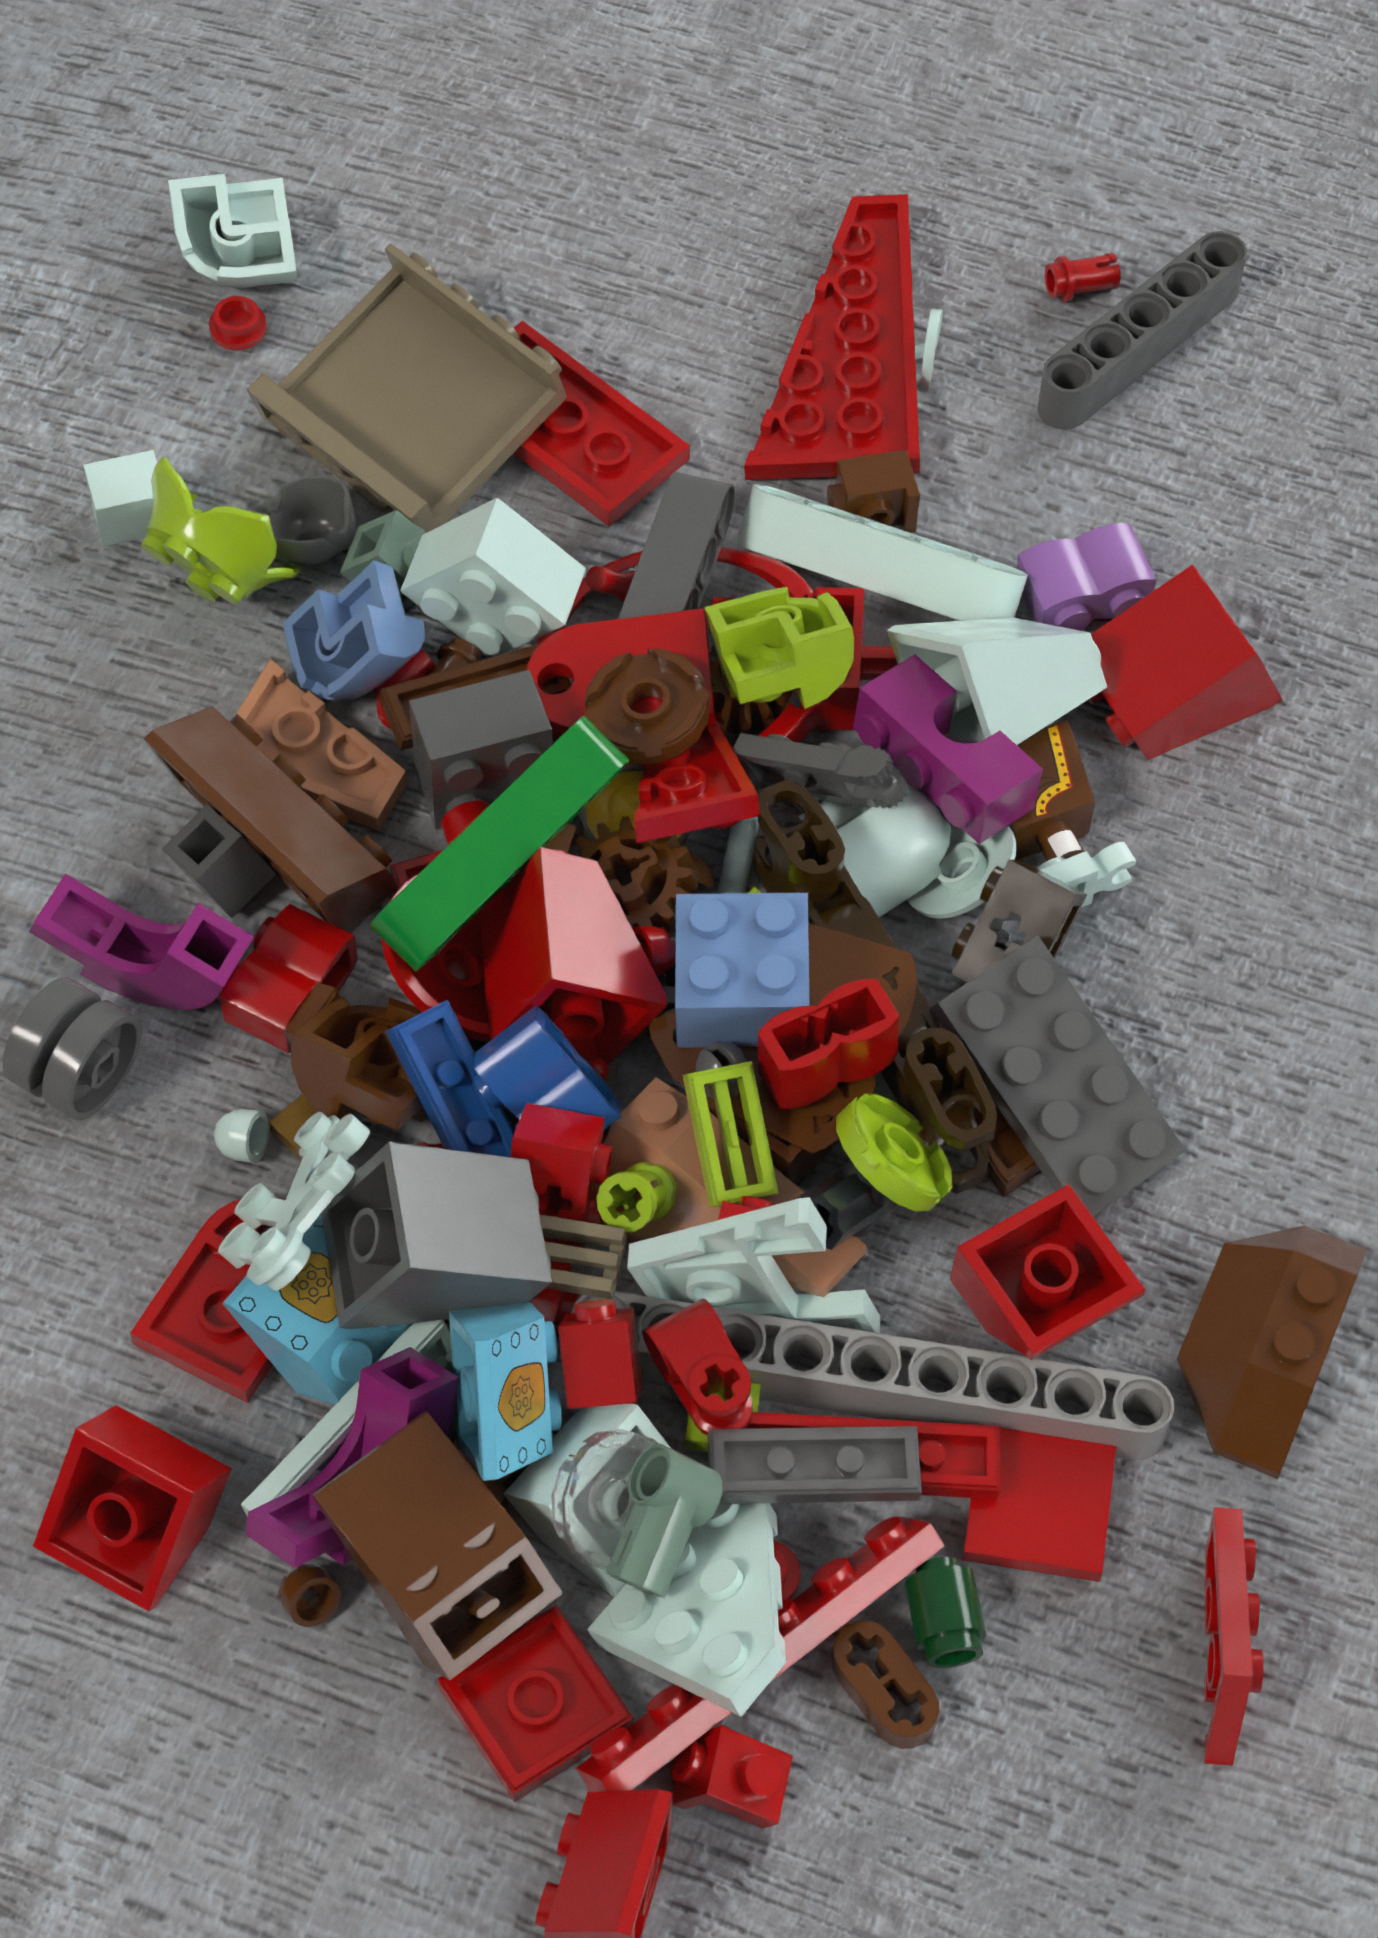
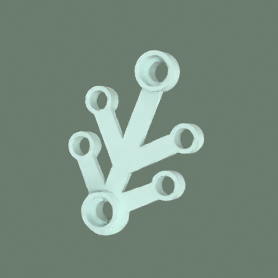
[218,1112,370,1291]

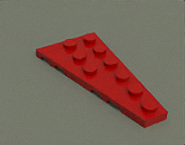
[744,194,920,480]

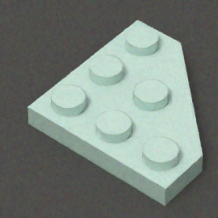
[587,1503,786,1717]

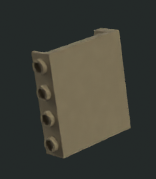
[247,243,567,533]

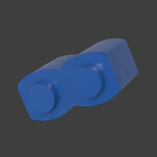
[473,1005,621,1130]

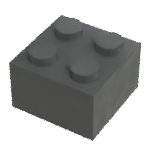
[409,670,552,830]

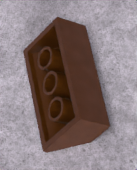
[143,706,397,933]

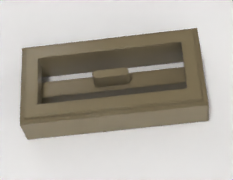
[539,1214,628,1300]

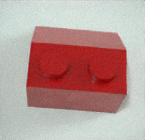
[950,1184,1146,1360]
[33,1405,232,1612]
[535,1789,673,1938]

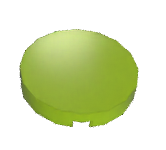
[836,1094,952,1212]

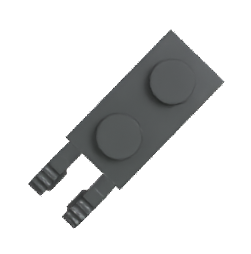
[733,733,909,809]

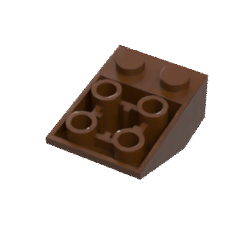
[311,1411,563,1680]

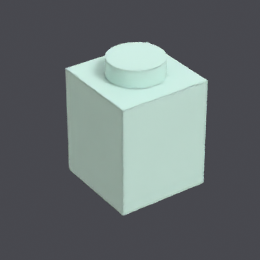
[84,450,157,547]

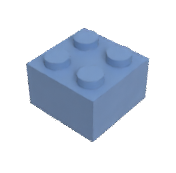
[675,893,810,1048]

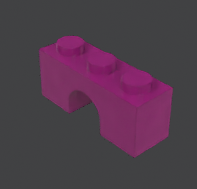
[853,654,1043,844]

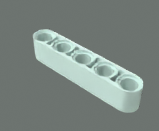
[736,484,1028,621]

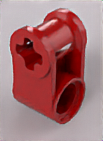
[642,1298,753,1436]

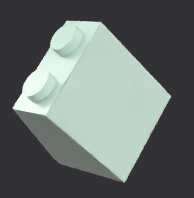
[887,618,1107,745]

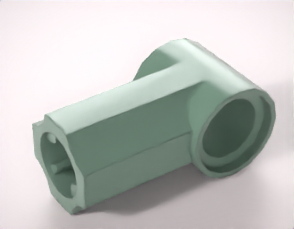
[606,1444,723,1598]

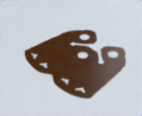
[649,923,917,1153]

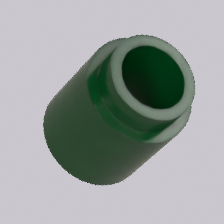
[904,1557,987,1668]

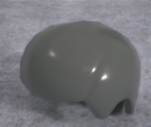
[266,476,356,566]

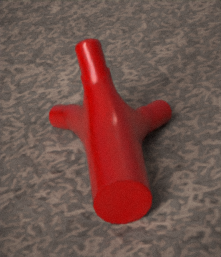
[586,566,635,603]

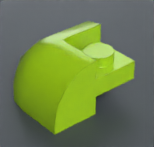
[705,587,854,709]

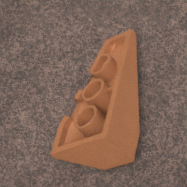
[595,1077,867,1297]

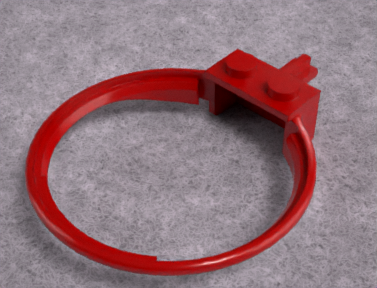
[535,547,898,779]

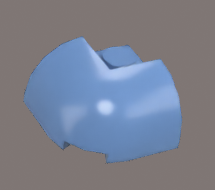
[282,560,425,700]

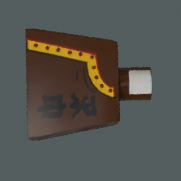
[1009,720,1095,861]

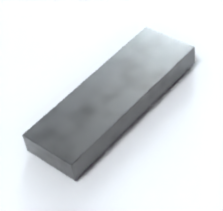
[707,1426,922,1504]

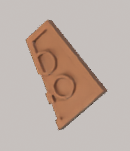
[235,658,407,831]

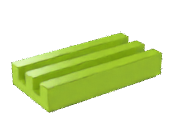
[682,1061,779,1207]

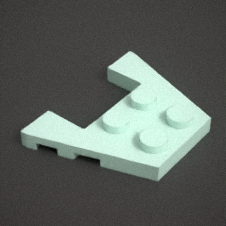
[627,1197,880,1333]

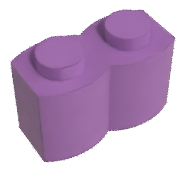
[1017,523,1156,631]

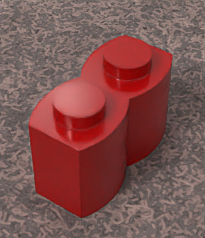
[219,904,358,1054]
[758,979,899,1109]

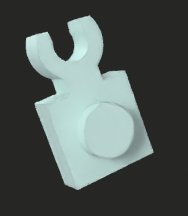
[1037,842,1136,908]

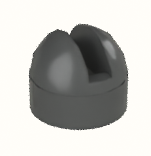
[695,1041,747,1099]

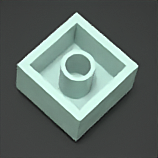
[400,497,586,658]

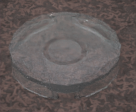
[551,1429,659,1571]

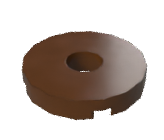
[585,649,710,764]

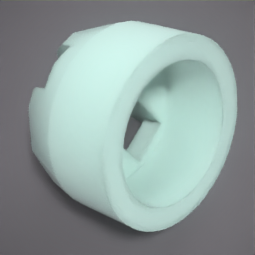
[214,1109,269,1163]

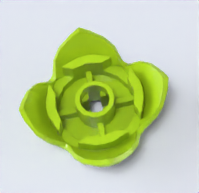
[140,456,300,605]

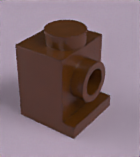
[827,450,920,533]

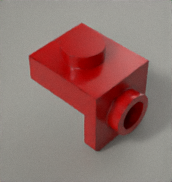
[671,1725,793,1828]

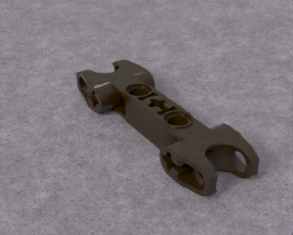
[754,779,997,1194]

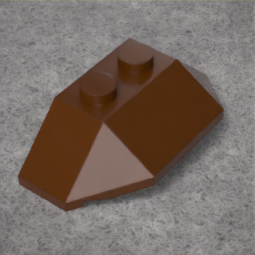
[1177,1225,1367,1479]

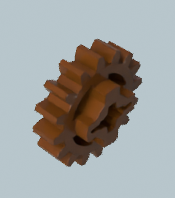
[576,816,698,933]

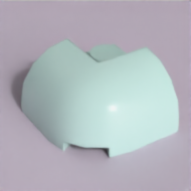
[168,174,297,288]
[799,766,953,917]

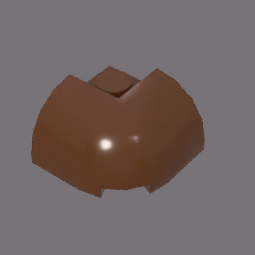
[291,997,428,1131]

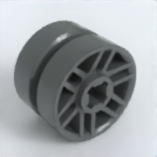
[2,977,142,1120]

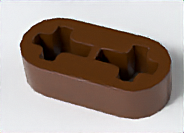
[832,1621,939,1749]

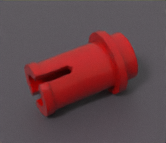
[1044,253,1121,302]

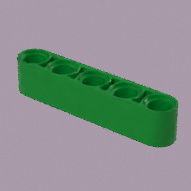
[369,716,630,972]

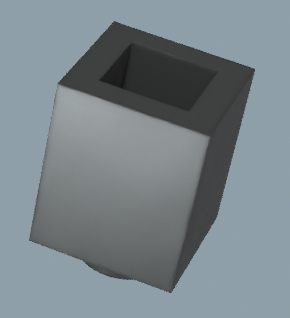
[162,804,276,918]

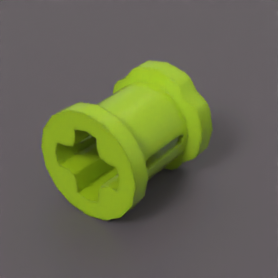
[597,1161,677,1233]

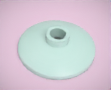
[907,822,1016,919]

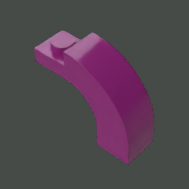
[29,873,254,1010]
[246,1347,459,1568]

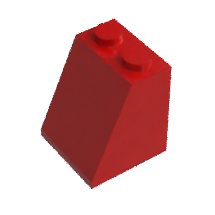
[1090,564,1283,760]
[480,847,667,1063]

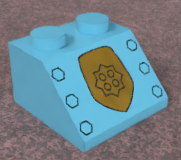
[222,1213,412,1405]
[449,1302,562,1481]

